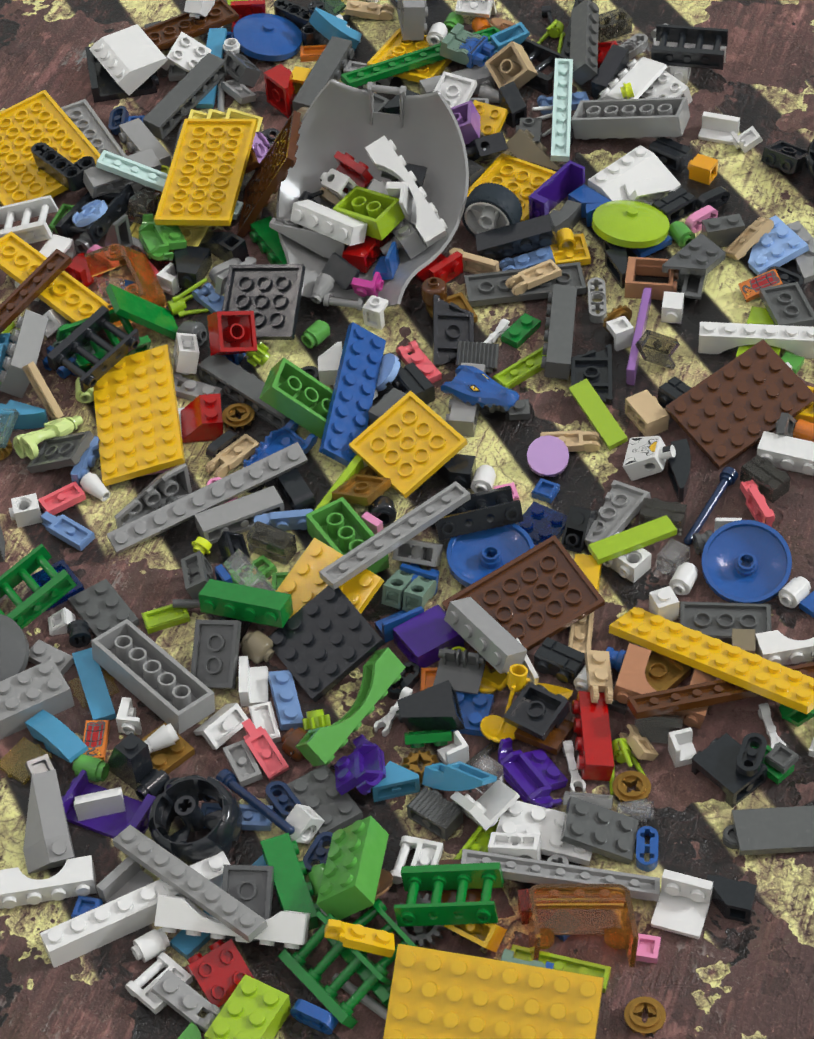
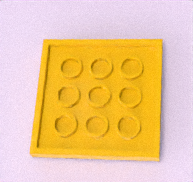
[367,28,453,83]
[467,153,556,222]
[348,391,468,499]
[276,537,384,618]

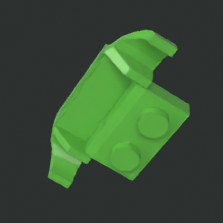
[138,213,187,261]

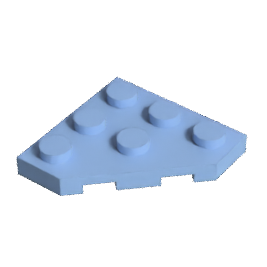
[748,215,809,276]

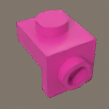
[351,272,384,297]

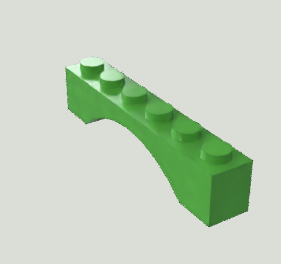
[295,647,406,767]

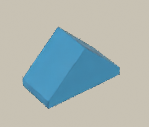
[372,761,420,802]

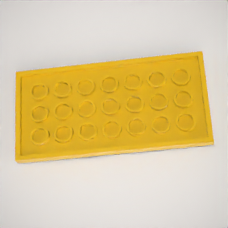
[154,119,258,226]
[91,344,185,487]
[383,944,604,1039]

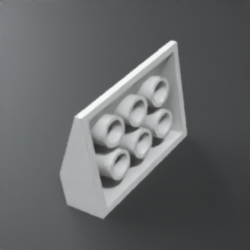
[89,24,168,96]
[588,145,681,205]

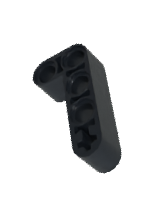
[273,0,326,46]
[31,142,96,191]

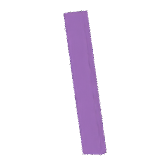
[626,288,652,385]

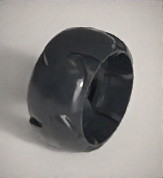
[148,775,242,866]

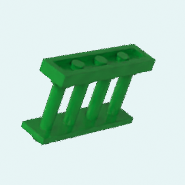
[56,309,151,377]
[0,543,77,629]
[394,862,504,927]
[326,898,416,1009]
[278,911,392,1029]

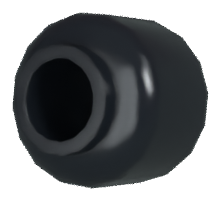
[367,496,397,528]

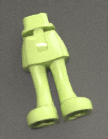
[13,416,83,460]

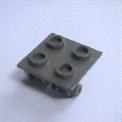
[433,647,486,695]

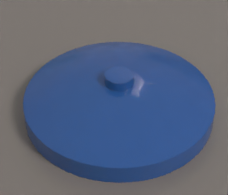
[233,13,302,61]
[701,520,792,604]
[447,523,534,587]

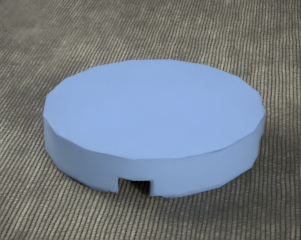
[72,200,108,227]
[376,353,400,392]

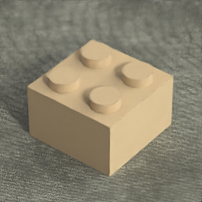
[485,41,538,89]

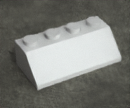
[598,57,667,100]

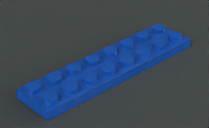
[319,322,386,467]

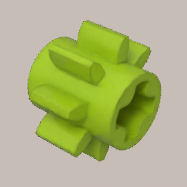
[245,342,270,367]
[302,709,331,730]

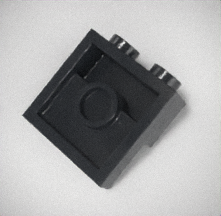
[761,140,807,175]
[503,682,570,741]

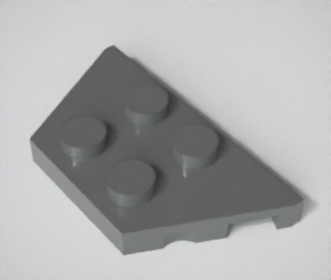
[662,233,726,276]

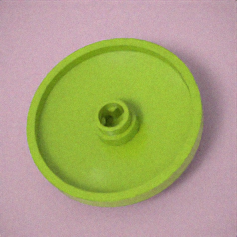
[592,200,670,248]

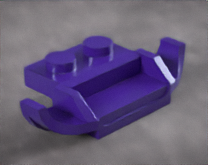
[335,734,386,795]
[498,738,568,808]

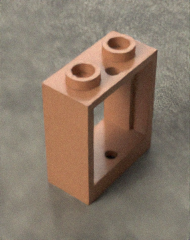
[624,257,679,300]

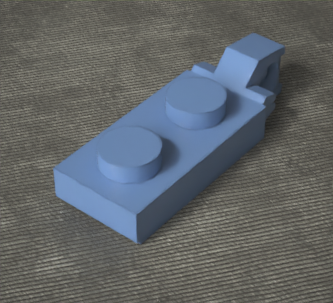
[40,511,95,551]

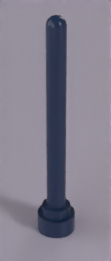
[684,467,739,545]
[215,769,295,835]

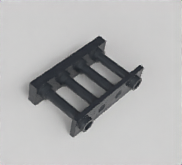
[651,24,728,70]
[492,38,570,95]
[55,184,138,244]
[47,306,140,393]
[431,486,524,540]

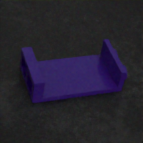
[529,160,585,219]
[62,770,156,839]

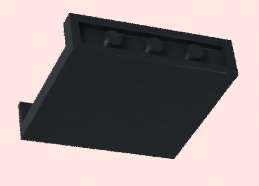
[85,46,159,103]

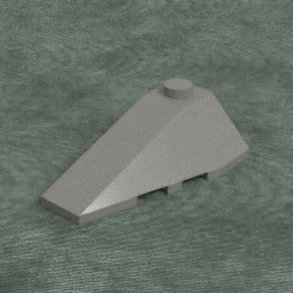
[269,218,347,260]
[114,463,192,529]
[23,769,75,874]

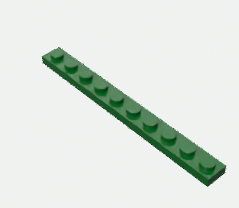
[341,26,500,88]

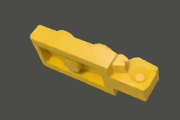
[324,919,395,958]

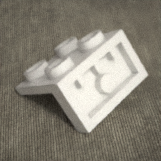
[455,0,497,18]
[161,31,211,73]
[641,70,692,105]
[450,780,520,830]
[651,869,713,939]

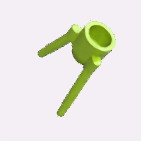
[537,19,565,54]
[167,278,209,318]
[609,738,646,795]

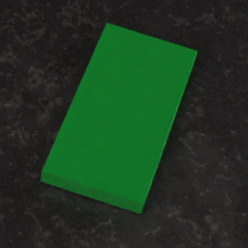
[106,284,178,340]

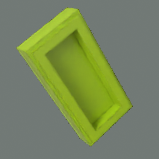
[141,604,191,634]

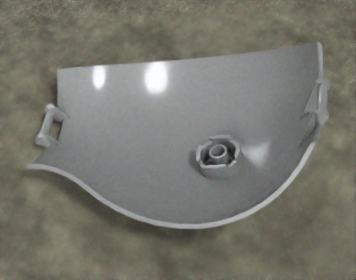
[276,79,469,311]

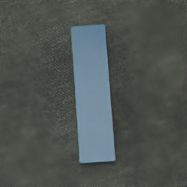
[72,648,116,720]

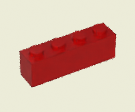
[342,232,393,273]
[571,691,614,781]

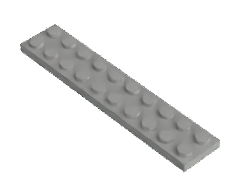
[61,99,157,214]

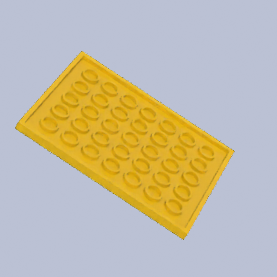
[0,90,101,206]

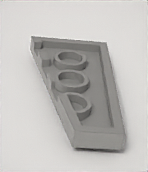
[787,221,814,284]
[585,480,651,546]

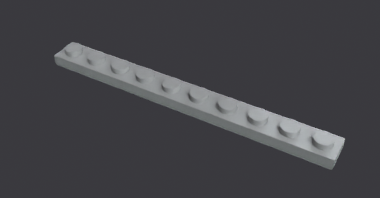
[107,442,308,554]

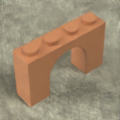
[613,643,717,729]

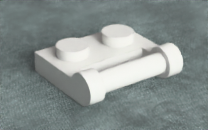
[390,836,444,884]
[125,952,193,1014]

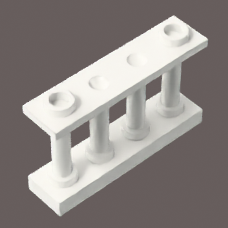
[0,195,58,244]

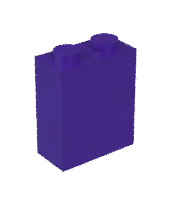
[393,604,464,671]

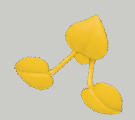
[479,664,573,743]

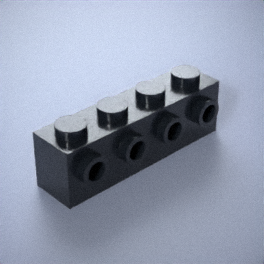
[475,214,557,260]

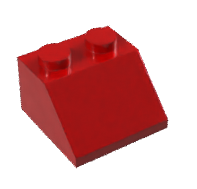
[264,64,295,118]
[207,311,258,356]
[181,393,223,443]

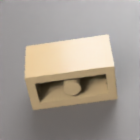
[625,389,670,437]

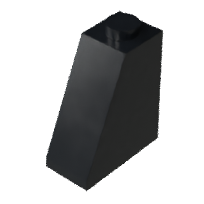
[591,44,629,99]
[173,246,212,290]
[396,680,465,731]
[108,732,153,790]

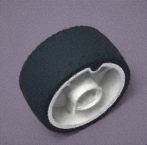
[462,183,522,237]

